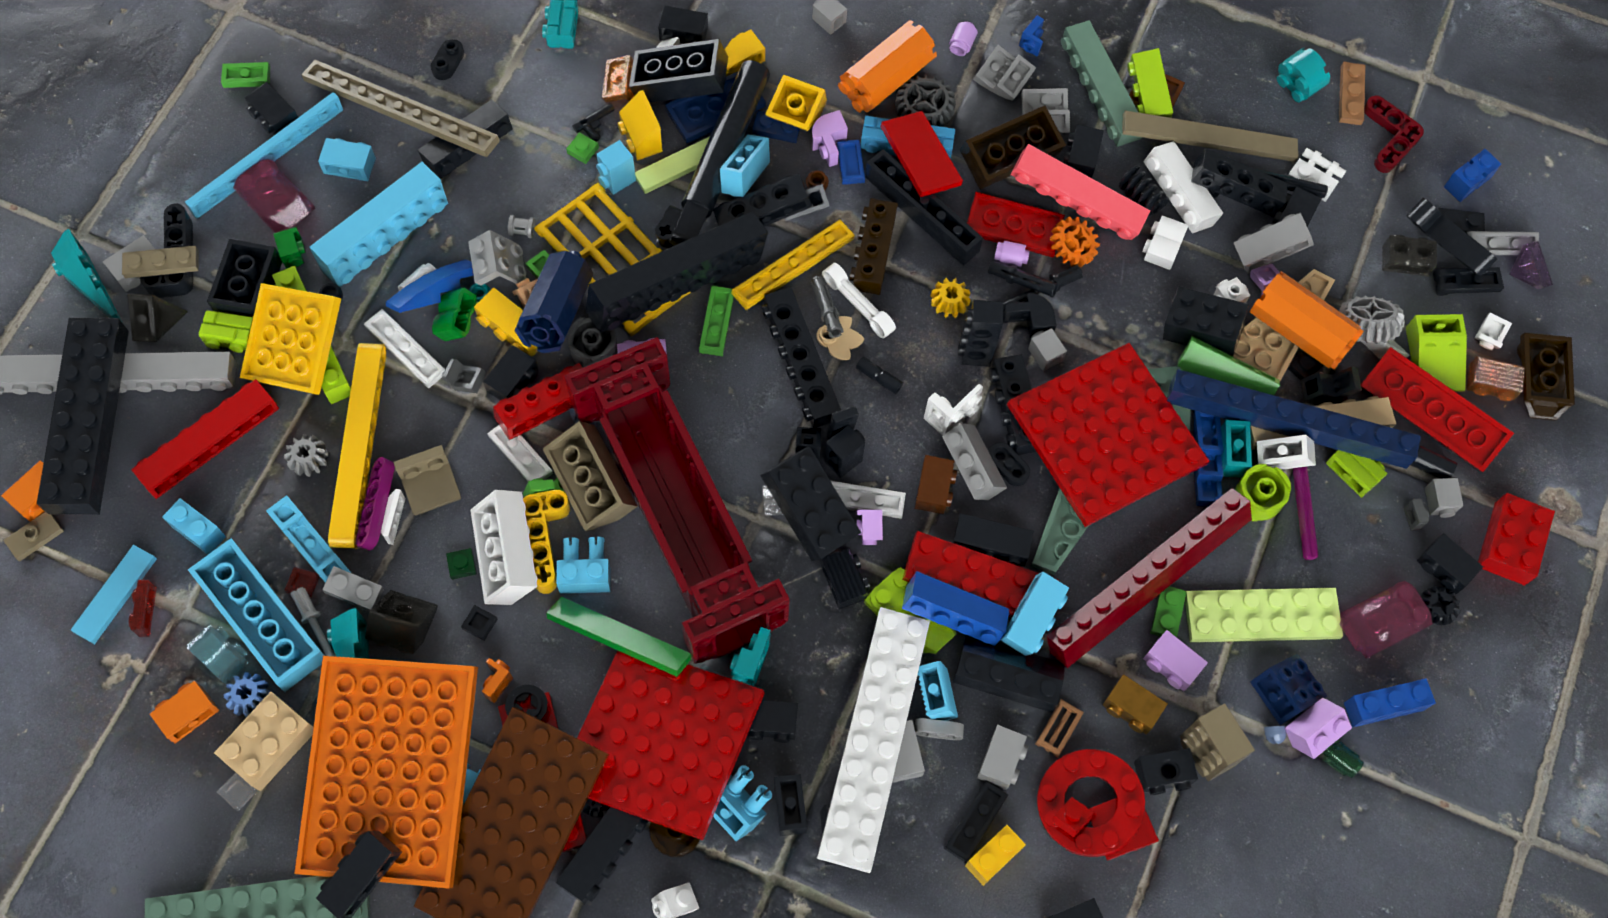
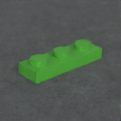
[699,286,734,356]

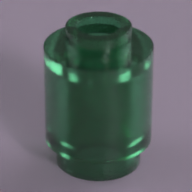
[1322,740,1364,778]

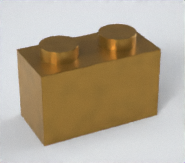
[1103,674,1168,735]

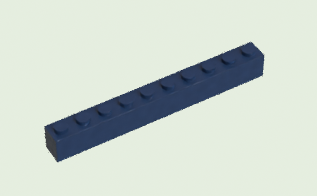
[1167,369,1421,469]

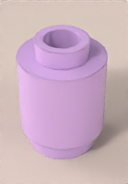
[949,22,978,56]
[994,241,1030,268]

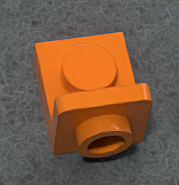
[482,658,513,703]

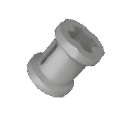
[508,215,535,238]

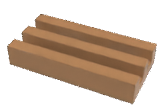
[1035,699,1084,758]

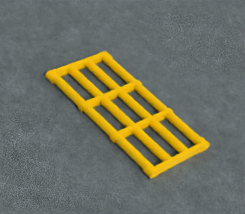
[534,183,691,336]

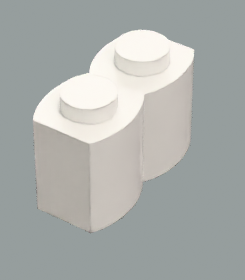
[1142,215,1188,270]

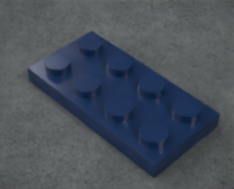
[665,71,766,144]

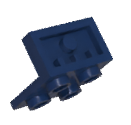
[1250,654,1327,725]

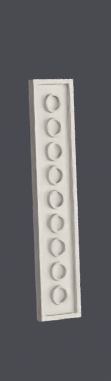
[817,607,930,873]

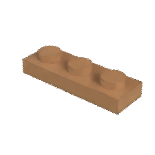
[1339,62,1366,125]

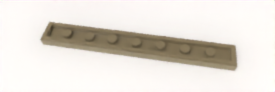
[1122,110,1298,162]

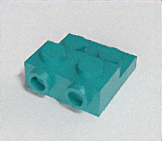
[730,627,771,687]

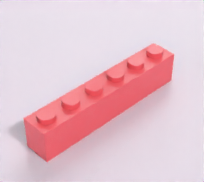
[1010,144,1150,240]

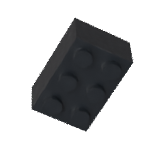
[207,239,282,317]
[1163,286,1249,357]

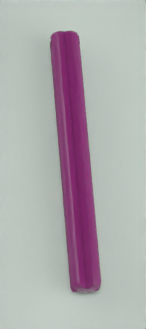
[1292,466,1319,560]

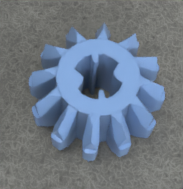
[223,672,270,717]

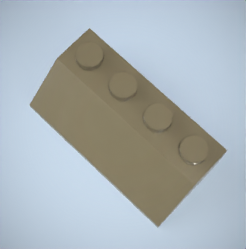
[543,421,638,532]

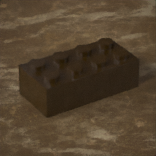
[960,105,1066,190]

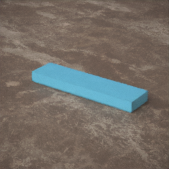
[71,545,157,645]

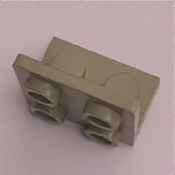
[393,445,461,516]

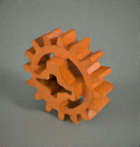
[1050,217,1100,267]

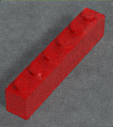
[131,379,279,499]

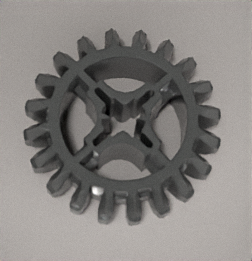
[895,74,956,127]

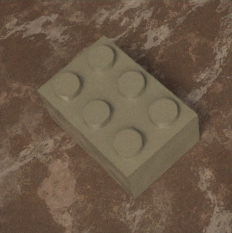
[1180,704,1255,782]

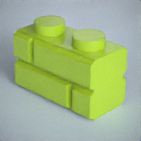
[199,310,253,353]
[1326,450,1388,498]

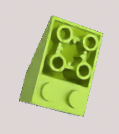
[1406,314,1467,391]

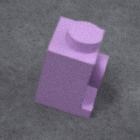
[856,509,883,545]

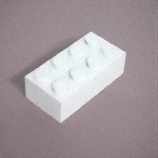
[470,490,537,605]

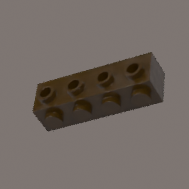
[849,198,898,295]

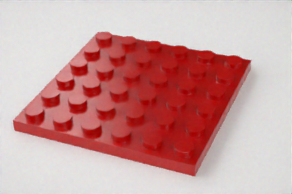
[1007,343,1209,527]
[577,651,765,840]

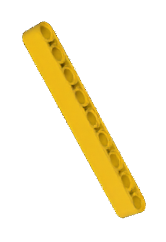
[328,343,386,549]

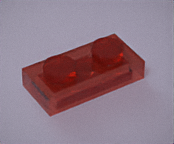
[129,580,157,637]

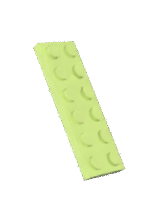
[1185,588,1343,642]

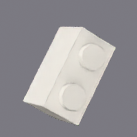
[1257,435,1316,470]

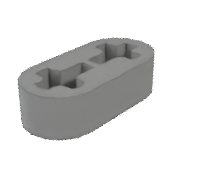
[914,718,964,740]

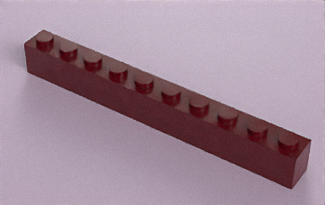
[1046,488,1252,668]

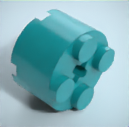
[1276,48,1330,103]

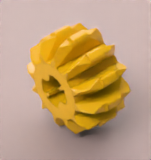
[931,278,971,319]

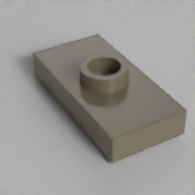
[3,512,64,562]

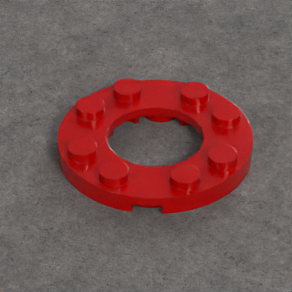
[1037,749,1145,857]

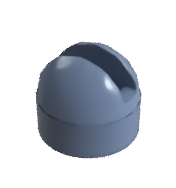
[1264,726,1286,744]

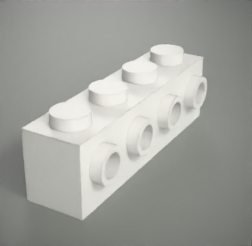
[1143,141,1223,233]

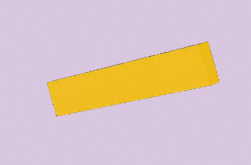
[731,219,855,310]

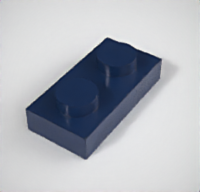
[752,111,800,143]

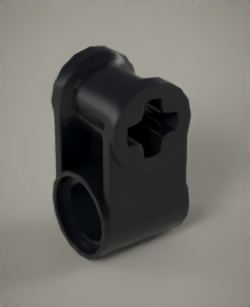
[655,205,682,251]

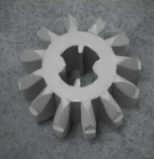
[284,434,329,477]

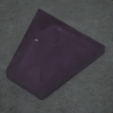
[1509,241,1553,289]

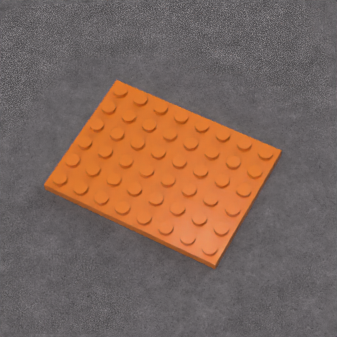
[294,656,478,888]

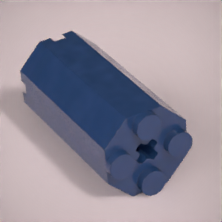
[514,251,594,353]

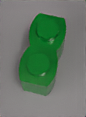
[432,287,477,341]

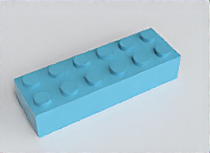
[309,162,448,287]
[188,538,325,692]

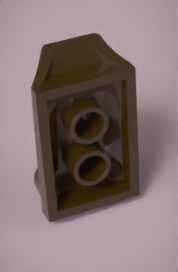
[1517,333,1575,421]

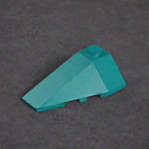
[51,229,124,324]
[327,608,369,659]

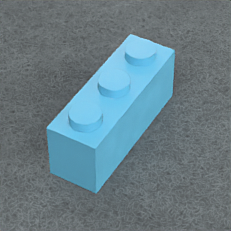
[720,134,770,197]
[1000,572,1069,656]

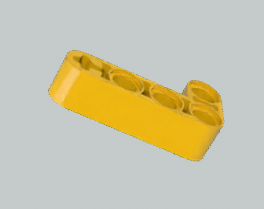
[523,490,570,594]

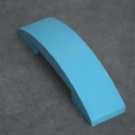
[266,495,351,583]

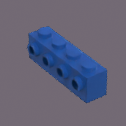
[902,571,1009,646]

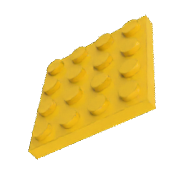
[240,283,341,395]

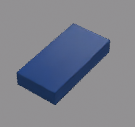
[837,140,865,185]

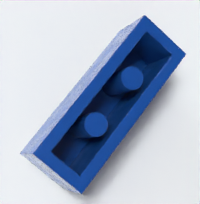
[1344,678,1436,728]

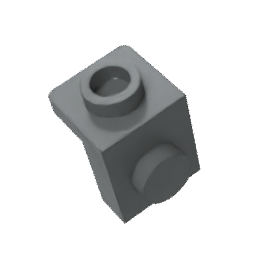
[442,358,487,394]

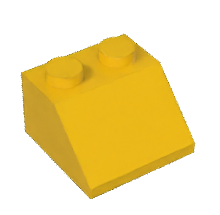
[765,75,827,131]
[617,90,663,161]

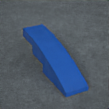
[386,259,474,313]
[1193,411,1224,507]

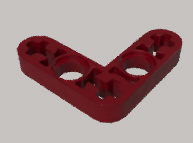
[1364,95,1424,173]

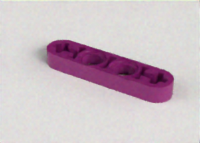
[356,457,395,551]

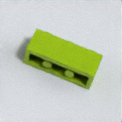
[1128,48,1173,118]

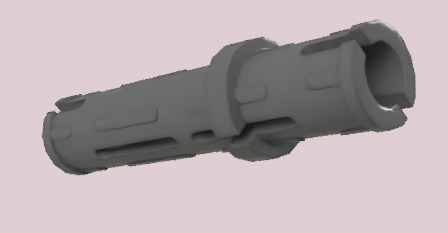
[810,276,844,338]

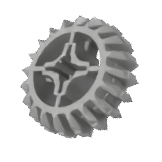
[1339,295,1405,344]

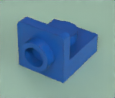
[1019,15,1044,56]

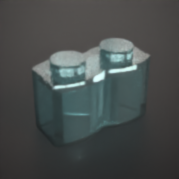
[186,624,249,685]

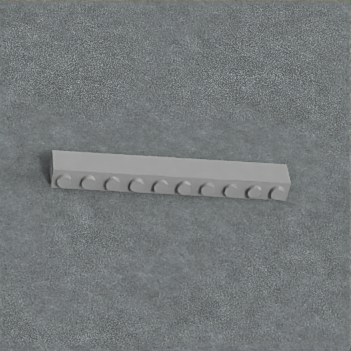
[0,352,237,395]

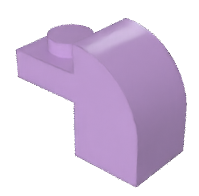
[811,110,848,167]

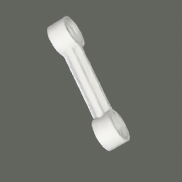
[822,263,896,339]

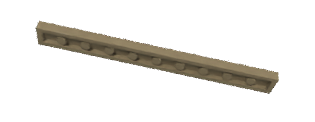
[301,60,500,157]

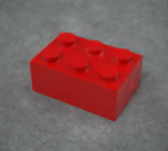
[1478,493,1555,586]

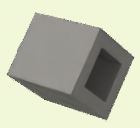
[812,0,847,35]
[1028,328,1067,371]
[1425,478,1463,518]

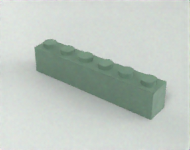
[1061,20,1142,147]

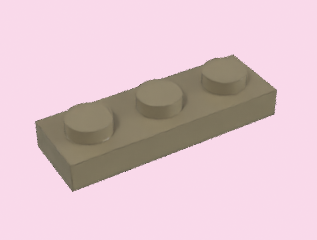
[122,245,199,278]

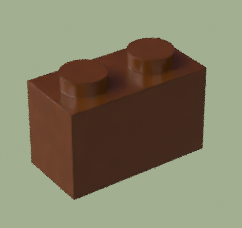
[914,455,957,515]

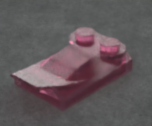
[233,159,315,233]
[1339,581,1433,659]

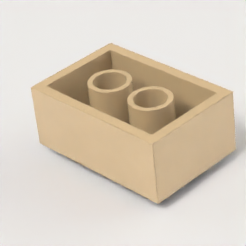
[214,691,314,791]

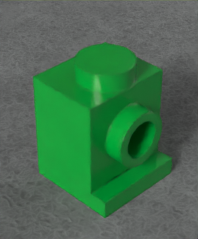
[273,227,306,269]

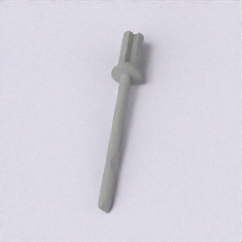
[291,587,335,656]

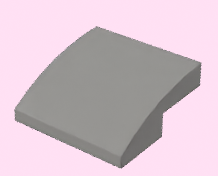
[973,45,1036,101]
[1022,88,1070,133]

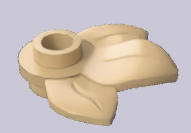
[817,316,864,360]

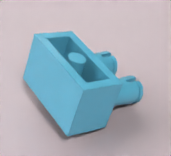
[557,537,611,594]
[713,765,772,842]

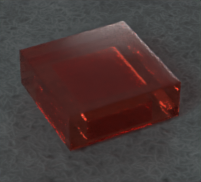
[284,567,320,599]

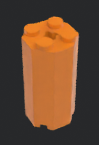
[838,20,937,113]
[1250,271,1364,370]

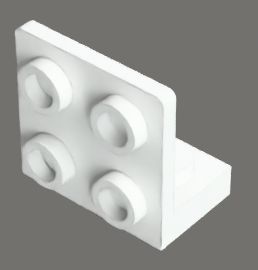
[923,384,983,435]

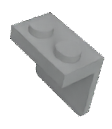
[468,230,527,285]

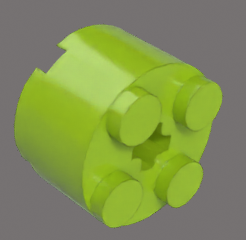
[1235,464,1291,521]

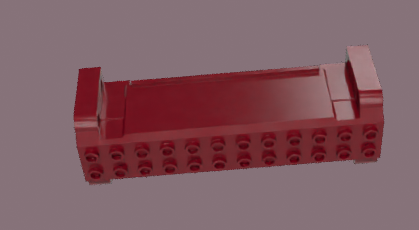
[564,337,790,664]

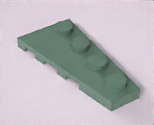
[1031,487,1088,575]

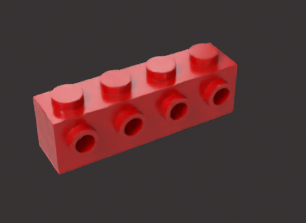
[493,363,583,440]

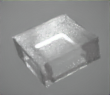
[217,773,257,811]

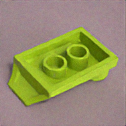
[864,567,957,654]

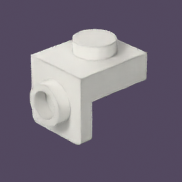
[1474,313,1512,351]
[651,882,699,918]

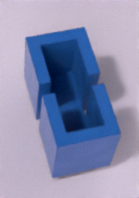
[1444,149,1501,202]

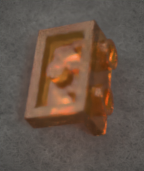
[602,55,634,103]

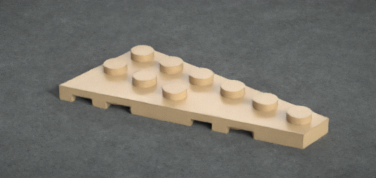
[1234,269,1335,381]

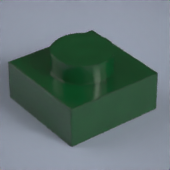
[446,548,477,580]

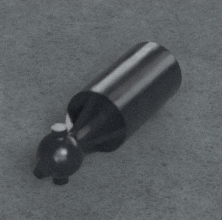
[1411,445,1457,479]

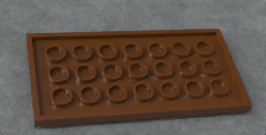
[414,707,609,918]

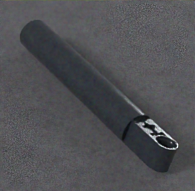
[669,60,770,246]

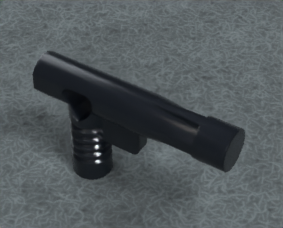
[572,103,615,142]

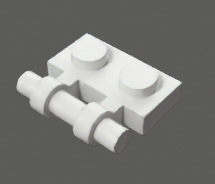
[1288,148,1346,202]

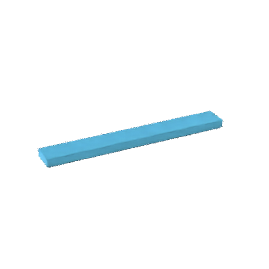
[185,92,343,219]

